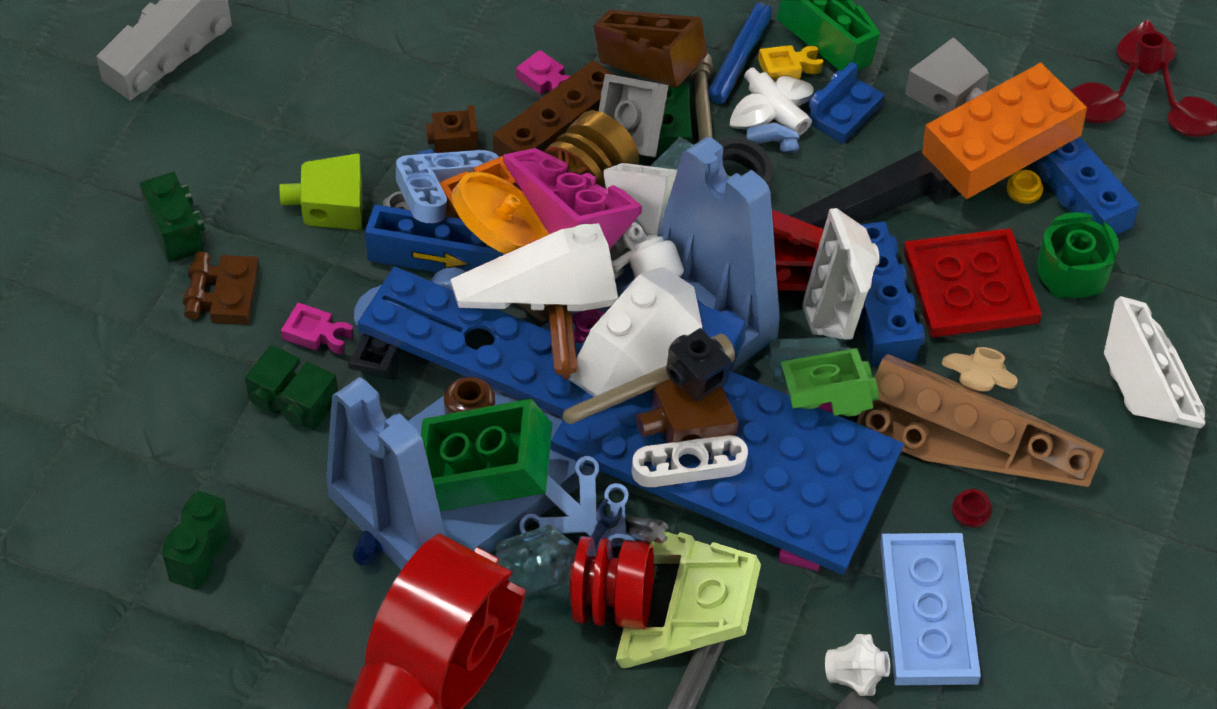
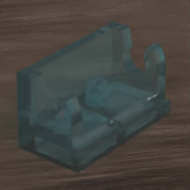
[495,524,577,597]

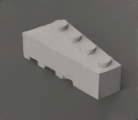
[96,0,232,101]

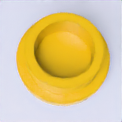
[1006,170,1043,204]

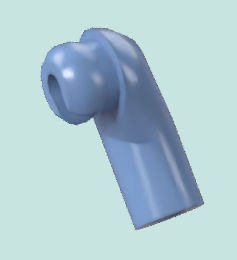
[747,123,800,154]

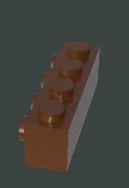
[493,60,614,157]

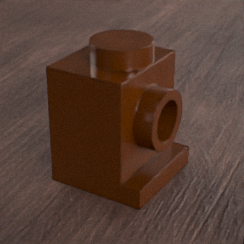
[426,105,478,153]

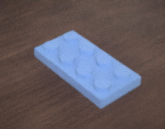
[880,533,981,685]

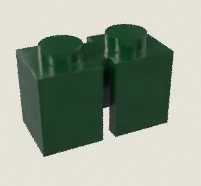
[245,344,338,430]

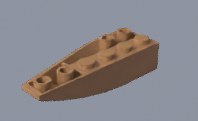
[856,354,1104,487]

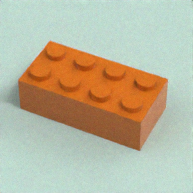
[922,62,1087,200]

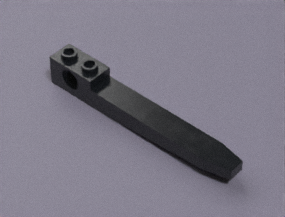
[790,150,961,229]

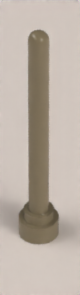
[688,53,713,141]
[562,333,735,424]

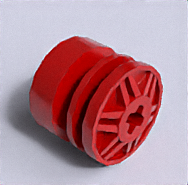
[569,536,654,630]

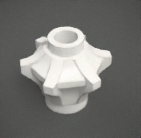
[825,634,890,696]

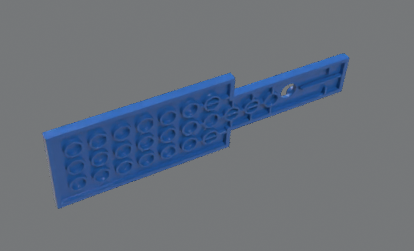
[358,266,904,576]

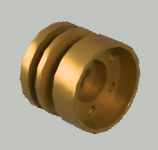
[544,110,639,188]

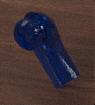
[353,530,384,566]

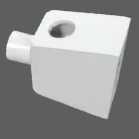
[604,163,677,235]

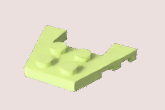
[616,530,761,668]

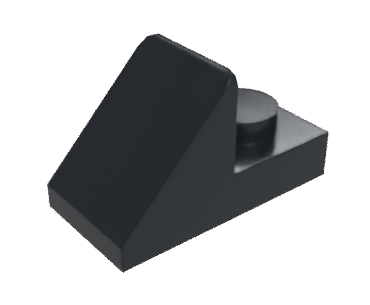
[348,333,402,381]

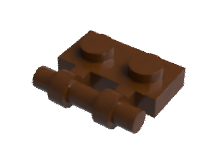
[183,252,260,325]

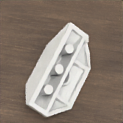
[802,208,879,340]
[568,267,702,397]
[1104,296,1205,429]

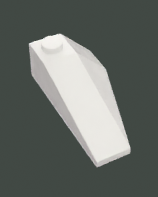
[450,223,618,311]

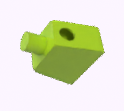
[279,154,362,230]

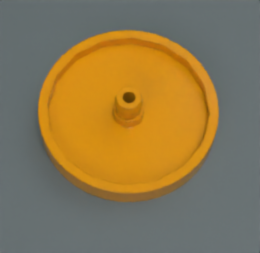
[452,172,549,254]

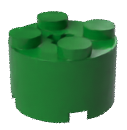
[1036,212,1119,299]

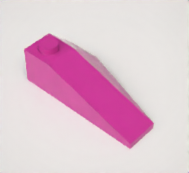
[503,148,642,250]

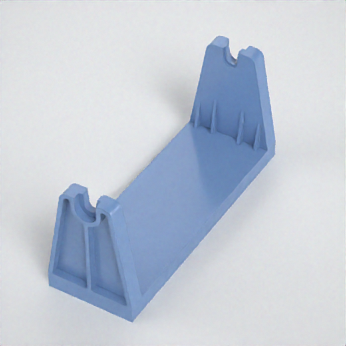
[326,137,780,570]

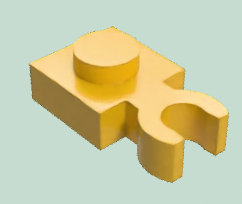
[758,45,823,82]

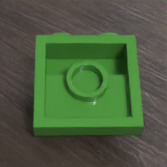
[781,348,879,416]

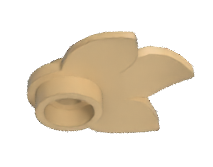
[942,347,1018,392]

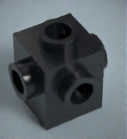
[666,328,731,402]

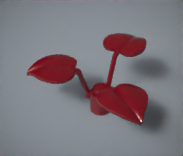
[1071,19,1217,137]

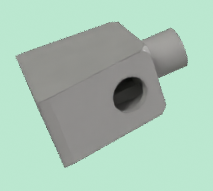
[905,38,989,115]

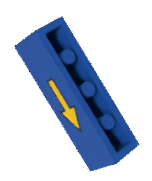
[365,204,505,273]

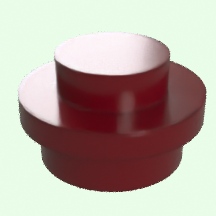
[952,489,992,528]

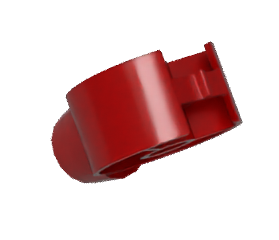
[346,533,526,709]

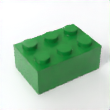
[421,399,552,511]

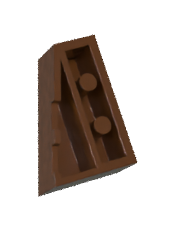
[593,10,707,88]

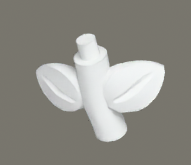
[729,68,814,136]

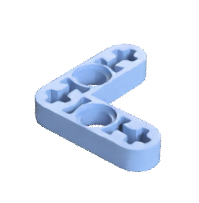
[395,150,499,223]

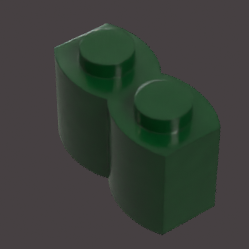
[162,491,231,590]

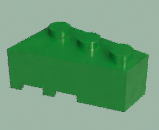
[776,0,881,72]

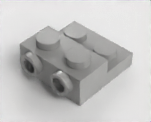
[599,74,669,157]

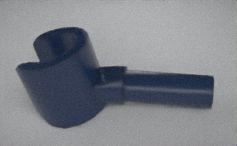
[591,499,622,549]

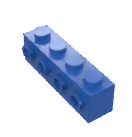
[1030,137,1140,235]
[859,222,925,367]

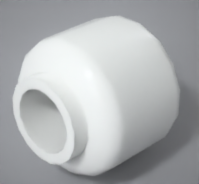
[629,236,684,278]

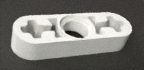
[631,435,748,487]

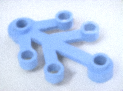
[519,456,635,567]

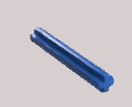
[708,2,772,105]

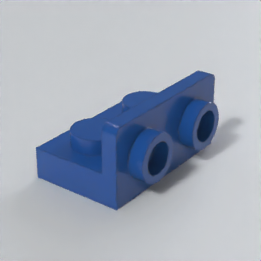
[809,62,885,144]

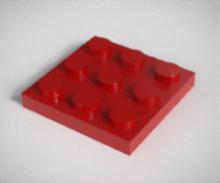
[903,228,1042,338]

